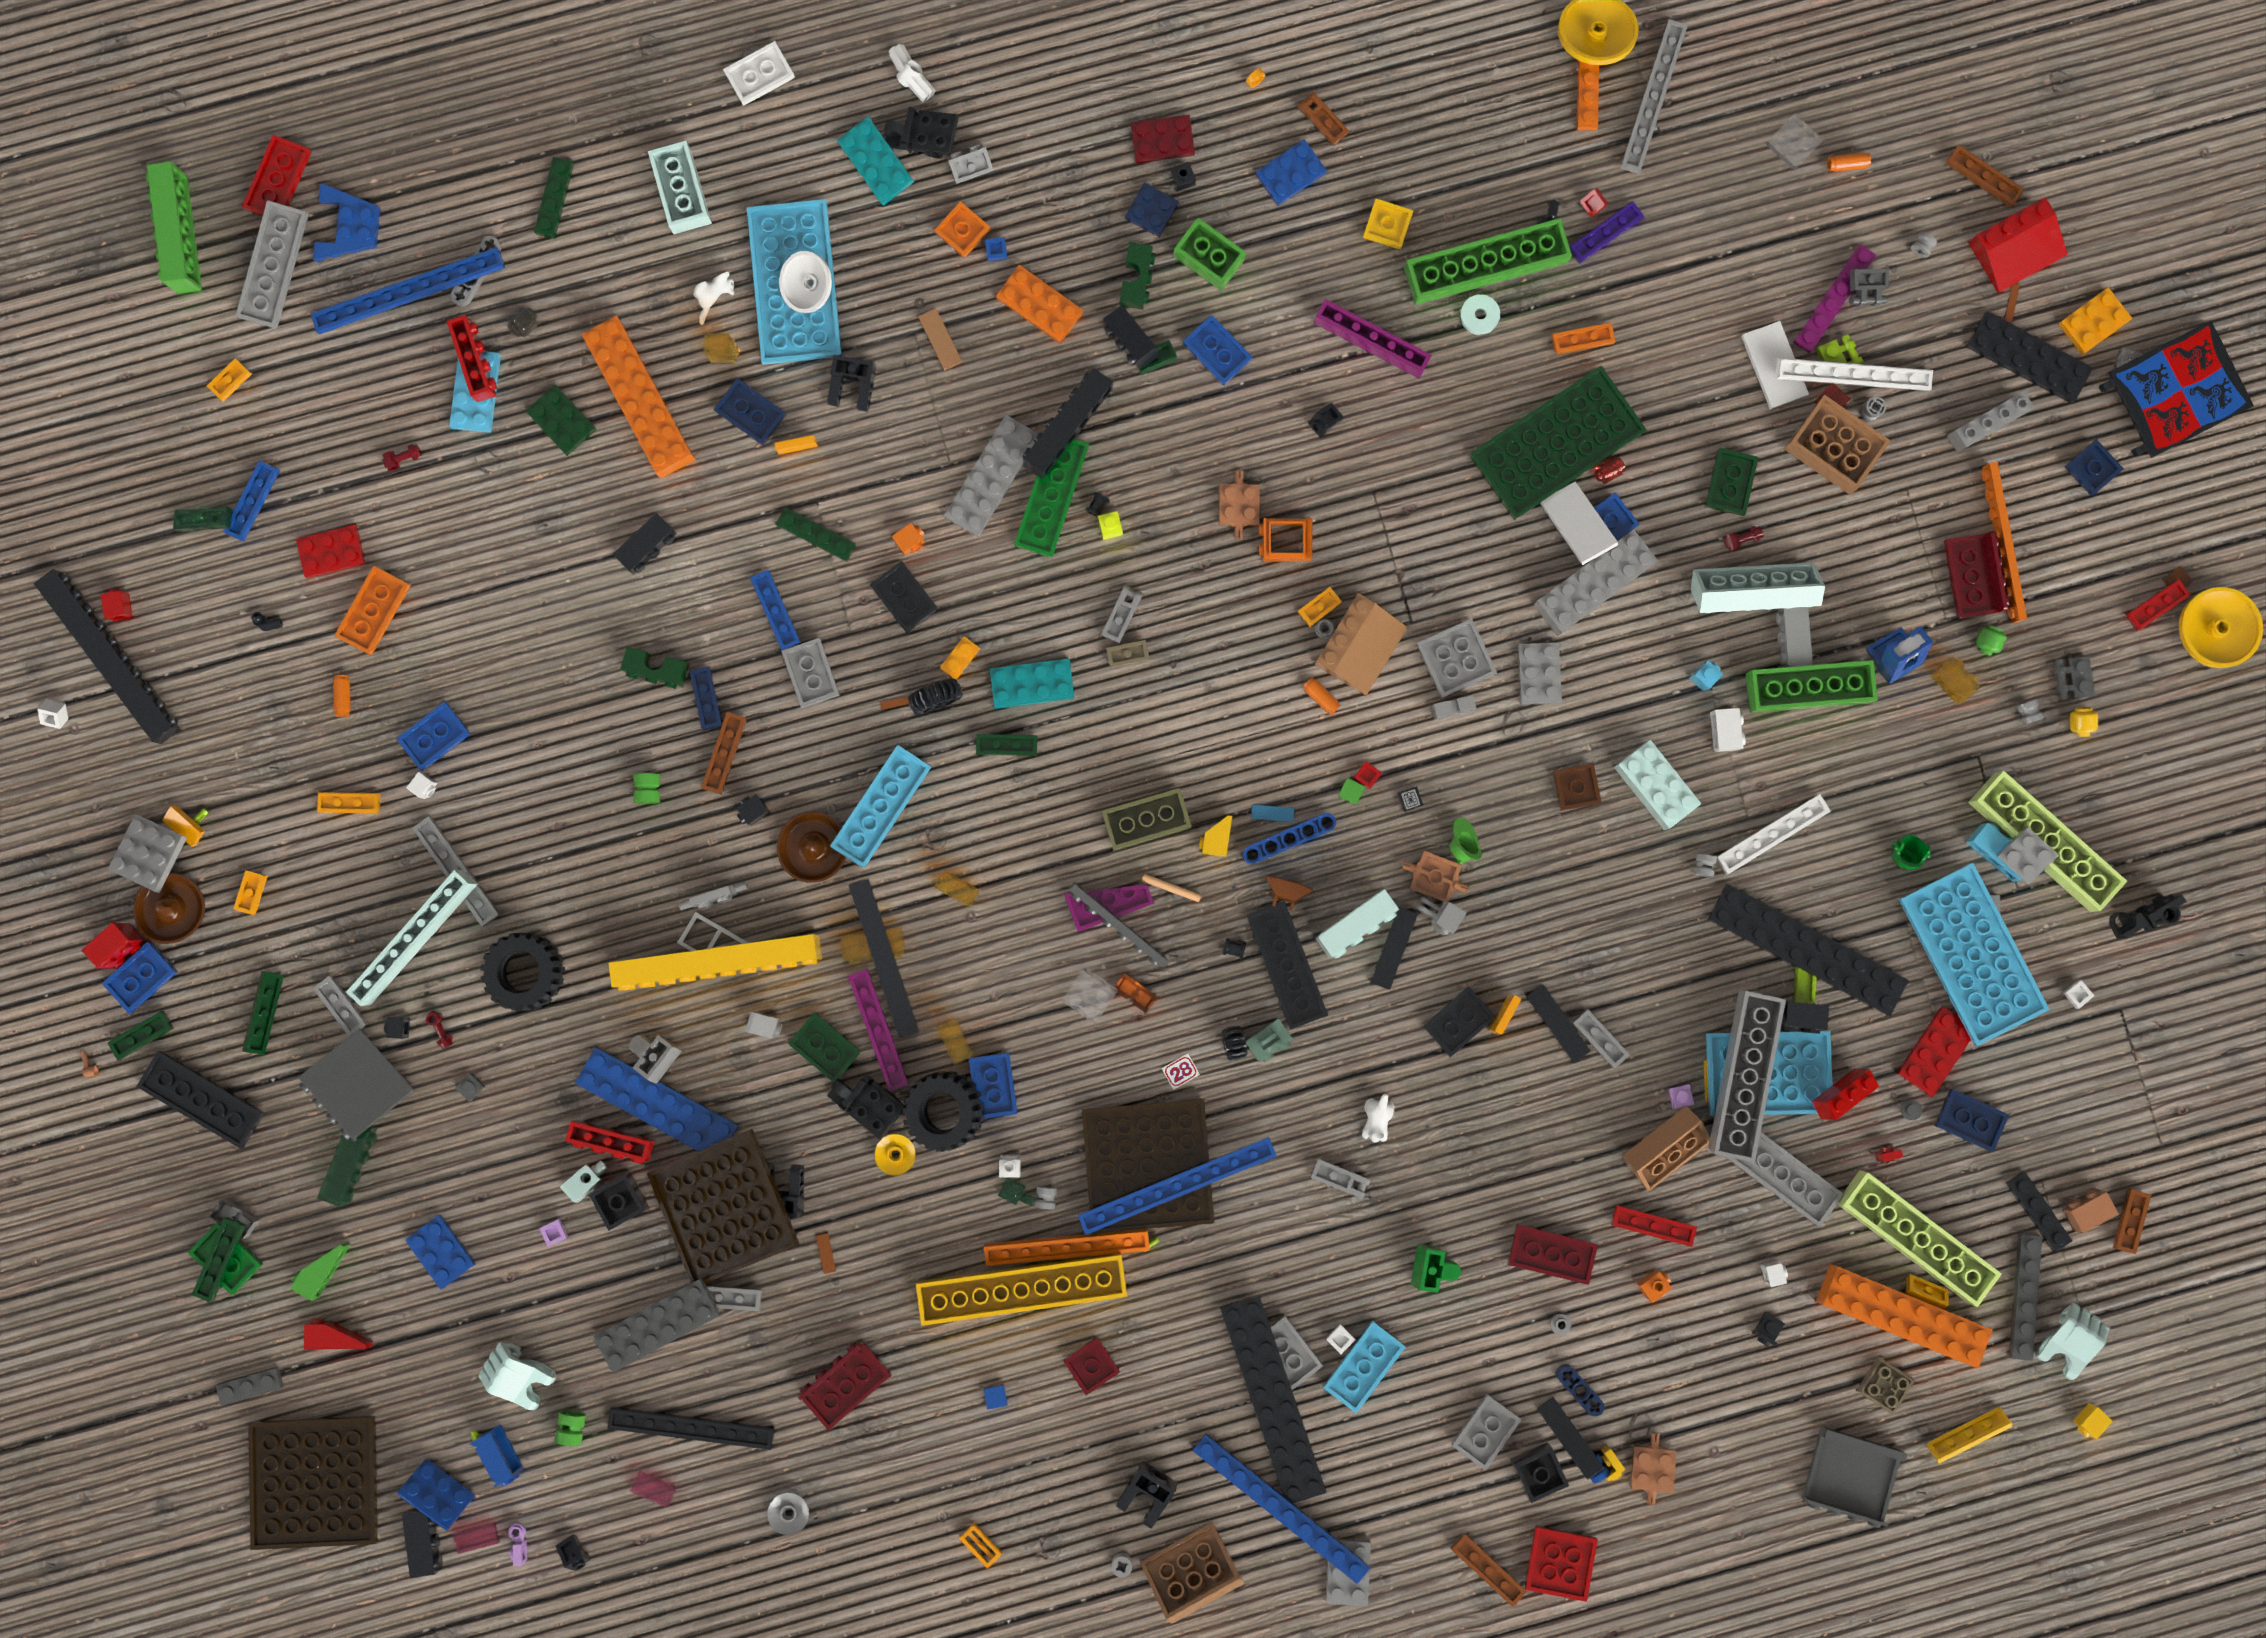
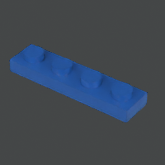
[223,461,280,542]
[750,570,802,650]

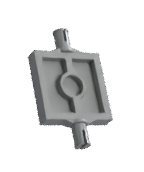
[679,881,748,911]

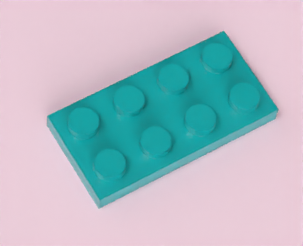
[837,116,915,206]
[990,658,1075,709]

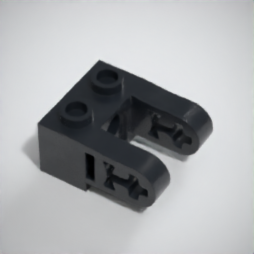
[828,355,877,412]
[767,1163,805,1218]
[1116,1461,1178,1529]

